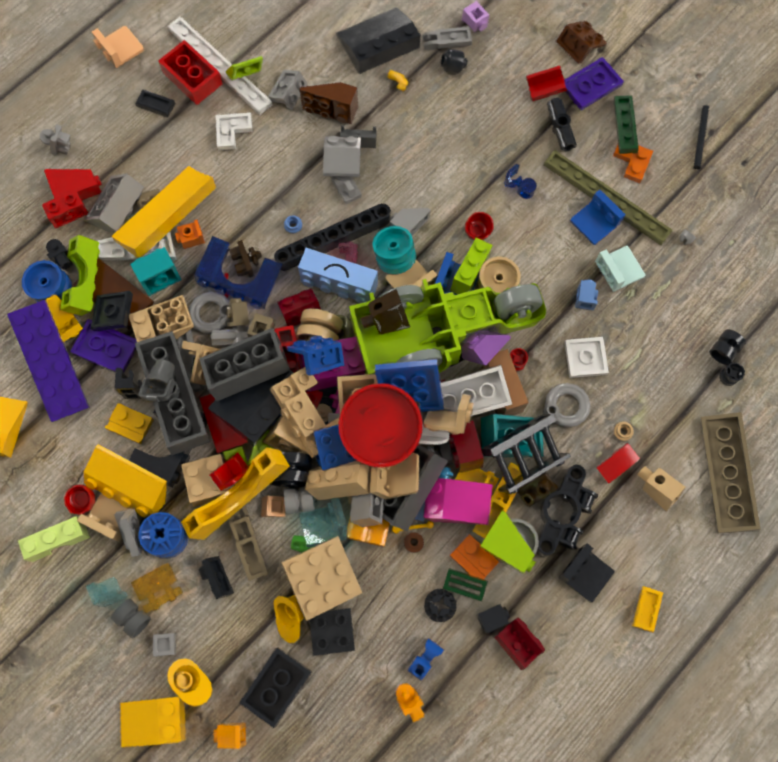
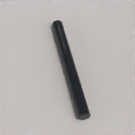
[693,105,709,170]

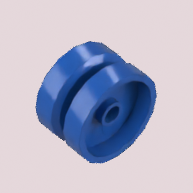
[22,260,73,302]

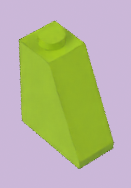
[480,510,536,574]

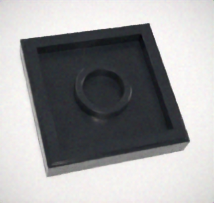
[90,291,133,332]

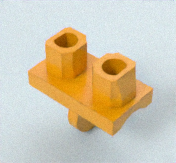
[396,683,425,722]

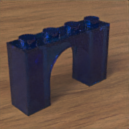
[195,236,282,309]

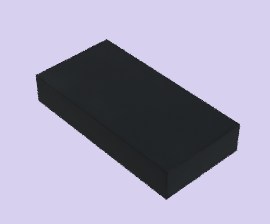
[135,89,176,118]

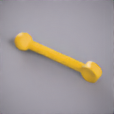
[392,521,434,534]

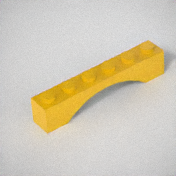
[181,447,290,540]

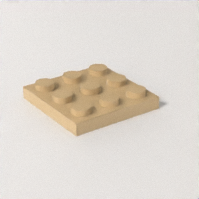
[281,536,362,621]

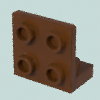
[556,21,607,64]

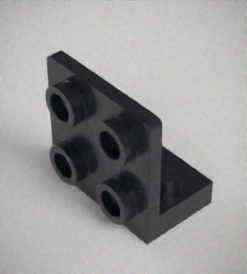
[559,543,615,603]

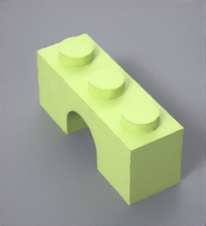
[18,516,90,562]

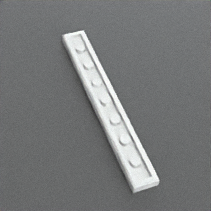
[167,17,273,115]

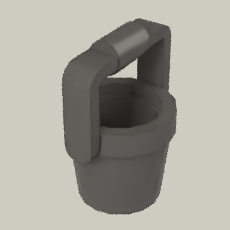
[139,359,175,402]

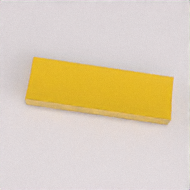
[112,166,216,258]

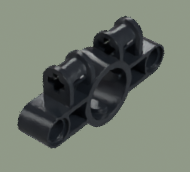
[536,465,598,557]

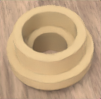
[614,422,634,441]

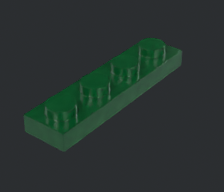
[614,95,639,154]

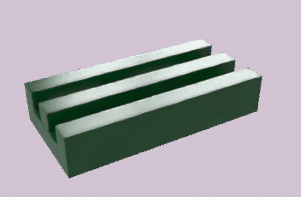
[443,568,488,601]

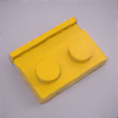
[105,403,154,444]

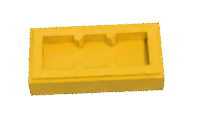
[632,586,663,633]

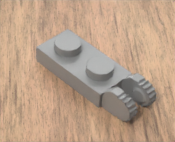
[422,27,472,50]

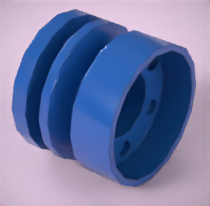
[138,512,188,559]

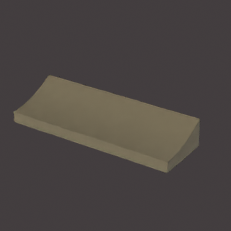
[701,412,761,534]

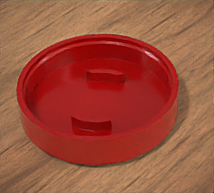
[339,383,423,467]

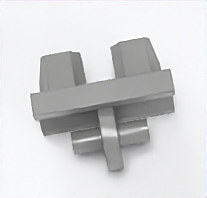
[40,124,71,155]

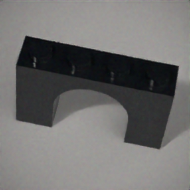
[129,410,207,488]

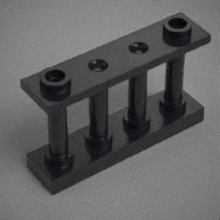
[481,414,571,494]

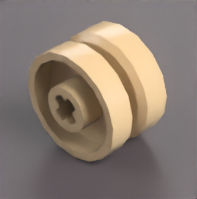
[477,256,521,293]
[296,309,343,342]

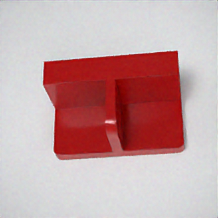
[209,453,251,491]

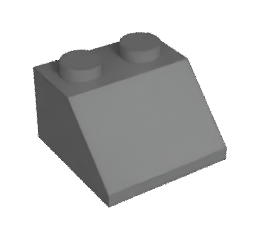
[323,136,361,177]

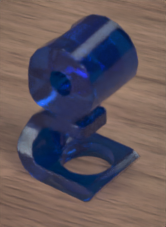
[504,164,537,199]

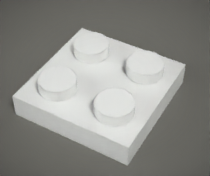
[564,337,609,378]

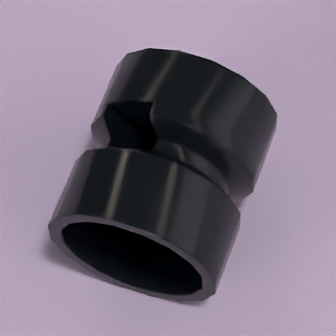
[709,329,746,365]

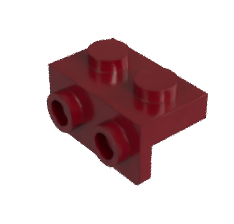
[277,288,321,326]
[494,617,545,671]

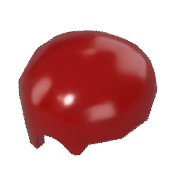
[464,212,494,240]
[64,484,95,515]

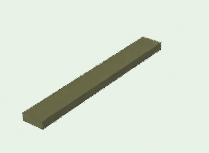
[544,150,673,245]

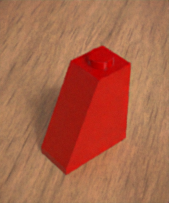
[44,169,102,200]

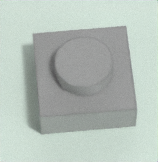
[153,633,176,656]

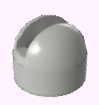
[679,229,696,245]

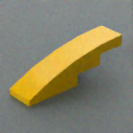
[473,462,522,538]

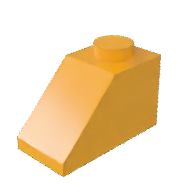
[214,722,246,749]

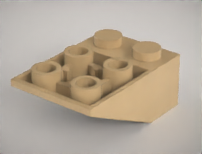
[129,295,194,342]

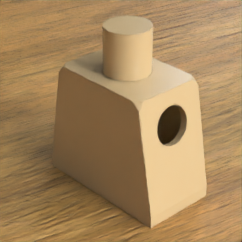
[637,466,686,512]

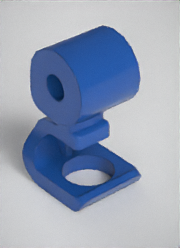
[407,638,444,681]

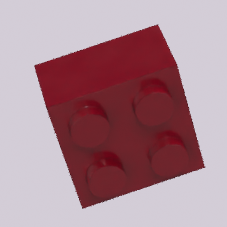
[449,420,484,473]

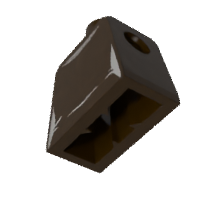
[360,289,410,335]

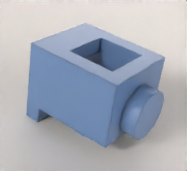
[575,280,598,311]

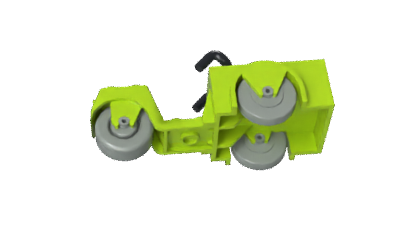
[349,279,546,375]

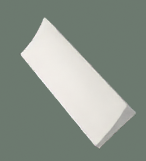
[420,365,512,423]

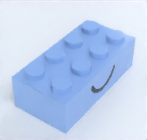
[298,248,378,304]

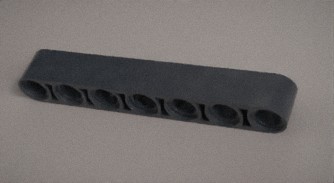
[274,203,391,271]

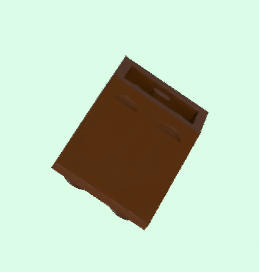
[299,82,358,124]

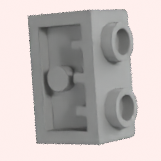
[268,70,307,110]
[114,508,144,557]

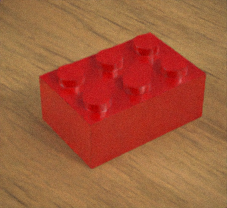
[158,40,223,105]

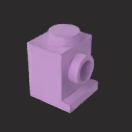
[462,1,489,32]

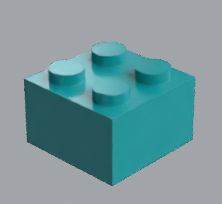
[130,247,182,296]

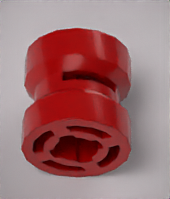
[510,348,528,372]

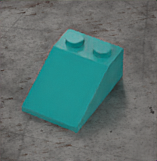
[481,414,544,458]

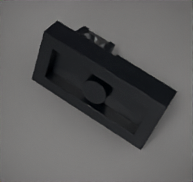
[198,556,234,600]

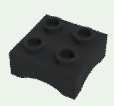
[310,608,355,656]

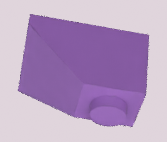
[462,330,511,366]

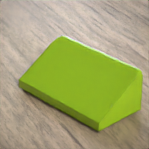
[226,56,263,80]

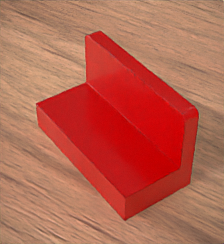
[526,65,567,102]

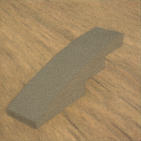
[229,504,268,581]

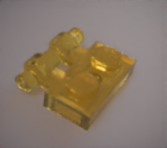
[131,563,183,613]

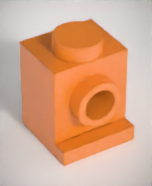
[175,219,205,249]

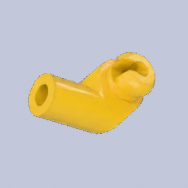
[387,70,408,91]

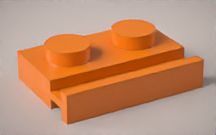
[450,534,499,584]

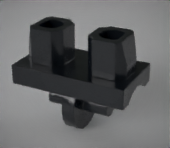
[46,239,73,270]

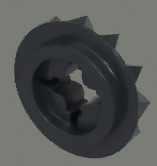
[424,589,457,622]

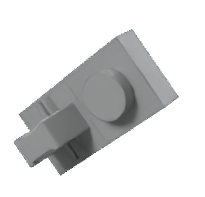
[330,176,362,204]

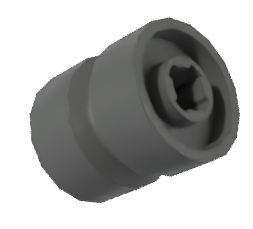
[111,599,151,639]

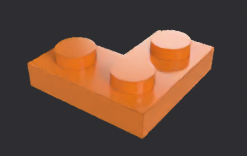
[613,144,653,183]

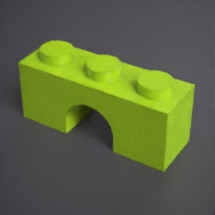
[450,238,493,294]

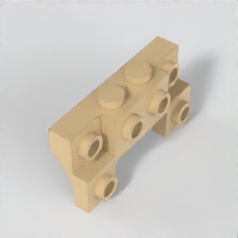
[270,367,339,458]

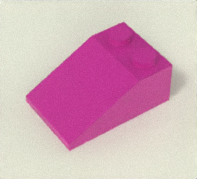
[423,478,493,525]

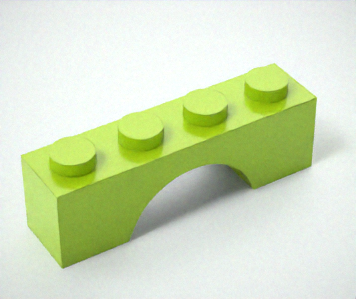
[60,235,100,316]

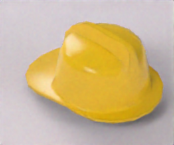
[273,595,304,643]
[167,658,212,706]

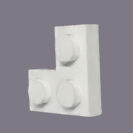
[216,113,253,150]

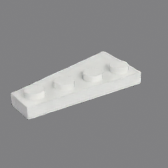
[98,231,177,261]

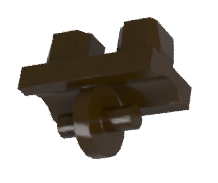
[229,240,262,278]
[518,472,558,507]

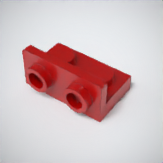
[42,190,89,229]

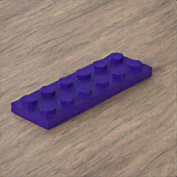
[7,300,90,422]

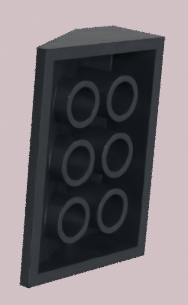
[336,7,421,74]
[208,371,294,447]

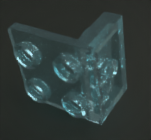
[299,498,347,547]

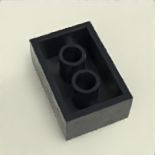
[239,647,313,728]

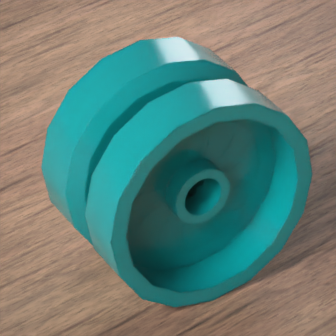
[372,226,416,274]

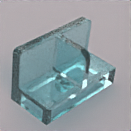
[86,577,128,607]

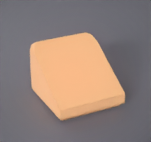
[261,495,286,517]

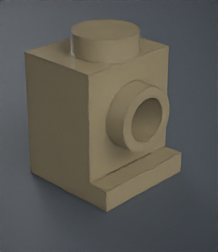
[226,298,249,326]
[247,313,275,338]

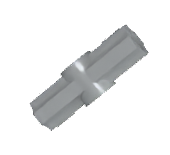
[211,326,263,347]

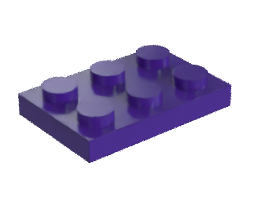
[565,57,624,110]
[70,319,137,373]

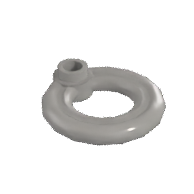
[189,291,230,334]
[543,383,591,428]

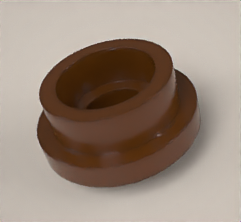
[404,532,424,553]

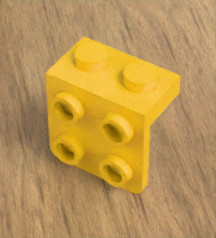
[46,294,83,343]

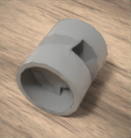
[284,486,315,514]

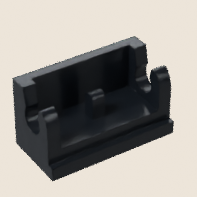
[114,368,142,399]

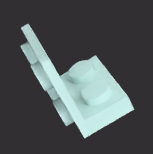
[595,246,645,292]

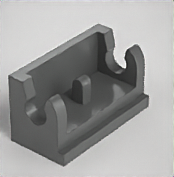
[340,125,377,148]

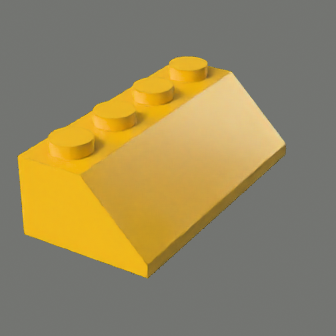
[84,444,167,517]

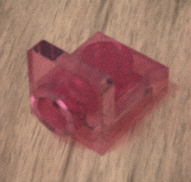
[339,241,358,264]

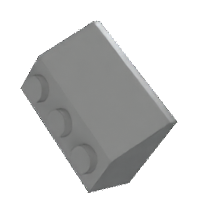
[84,173,144,232]

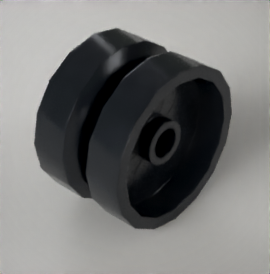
[269,452,312,488]

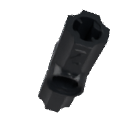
[547,97,577,152]

